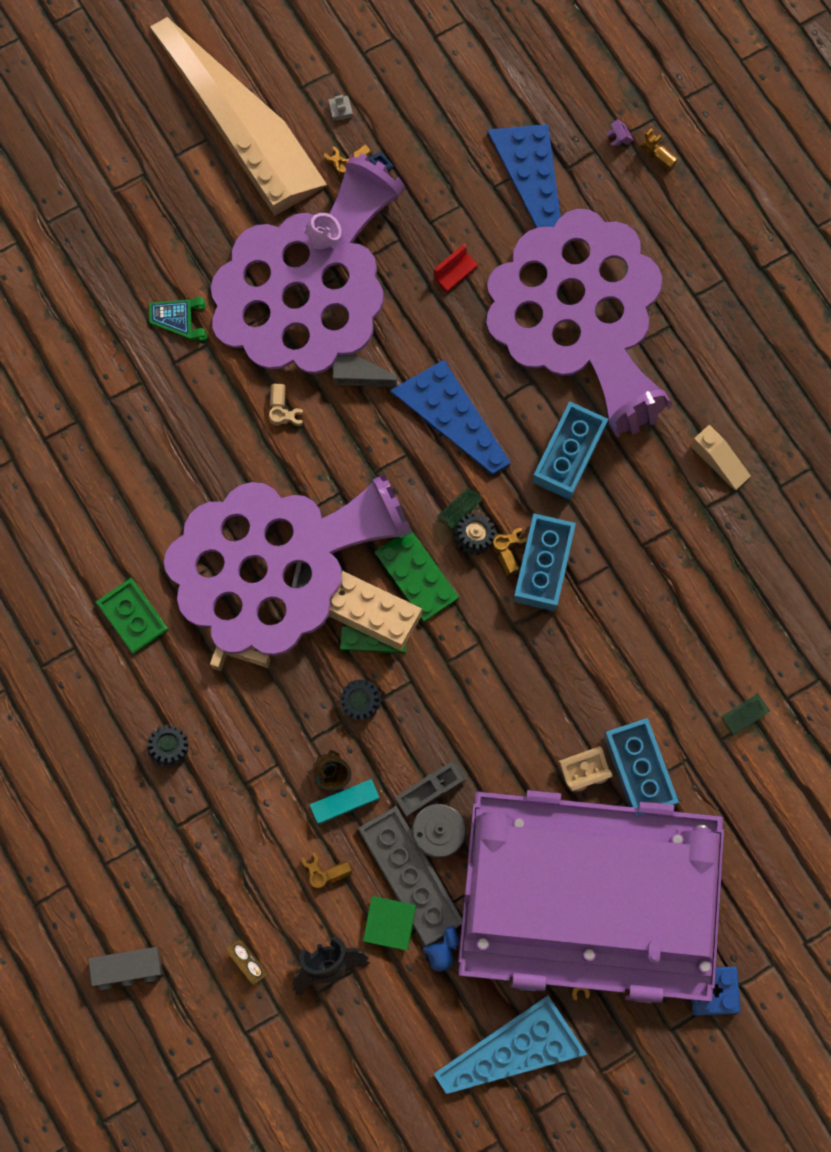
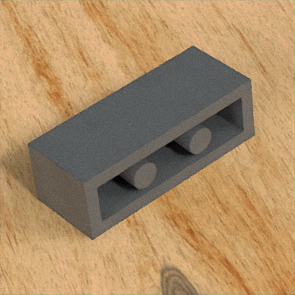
[88,947,163,990]

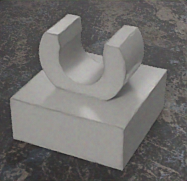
[328,95,353,121]

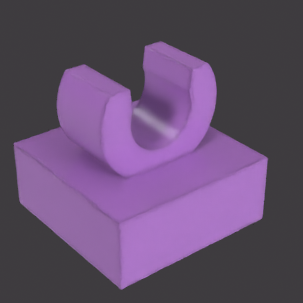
[606,119,634,147]

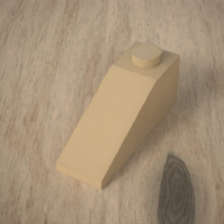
[690,425,751,491]

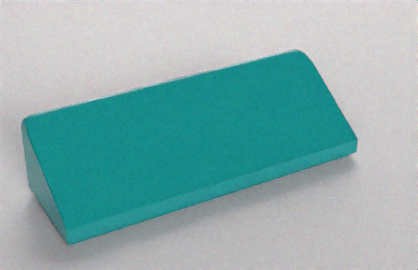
[310,779,380,825]

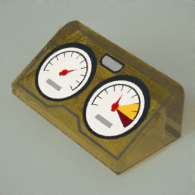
[226,940,268,985]

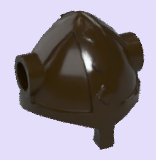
[313,750,352,790]

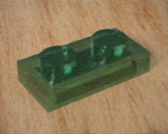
[437,488,482,528]
[720,693,770,736]

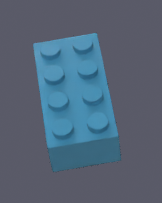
[532,401,608,500]
[513,514,576,611]
[603,718,679,817]

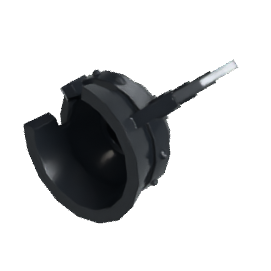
[292,936,370,995]

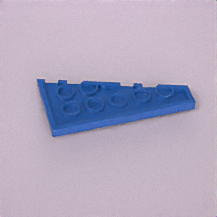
[487,124,561,228]
[390,360,511,476]

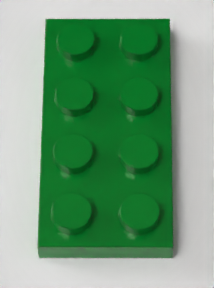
[375,530,459,623]

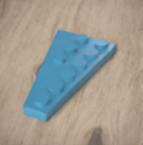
[434,996,587,1094]

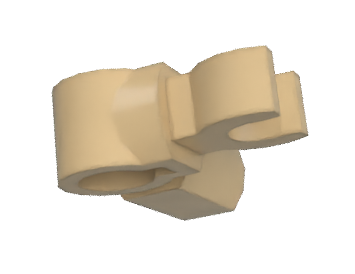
[269,384,303,426]

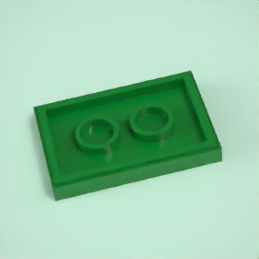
[96,577,169,655]

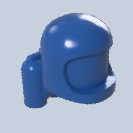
[423,926,459,971]

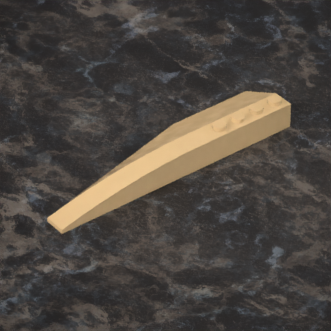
[150,17,327,216]

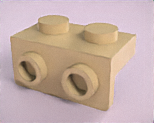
[559,746,612,792]

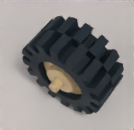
[454,513,496,555]

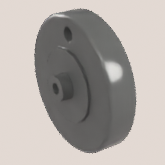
[411,804,466,859]

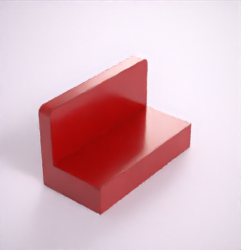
[433,244,478,293]

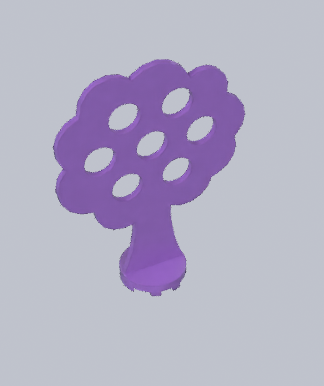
[211,153,405,374]
[486,209,672,437]
[164,474,412,656]

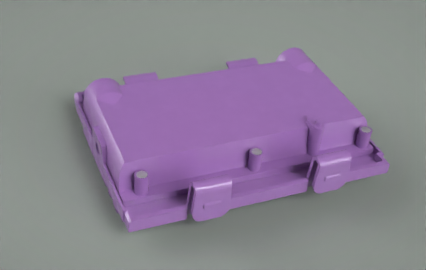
[458,790,724,1003]

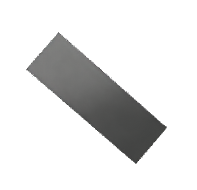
[358,806,462,947]

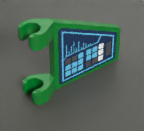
[149,297,207,341]

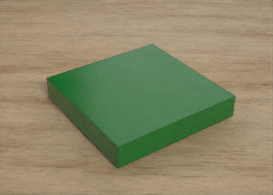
[363,896,417,950]

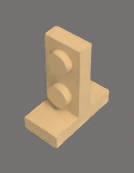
[210,646,271,671]

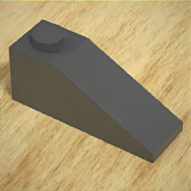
[333,354,397,387]

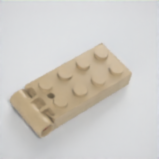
[329,571,422,651]

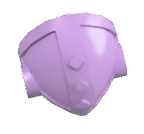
[304,213,342,249]

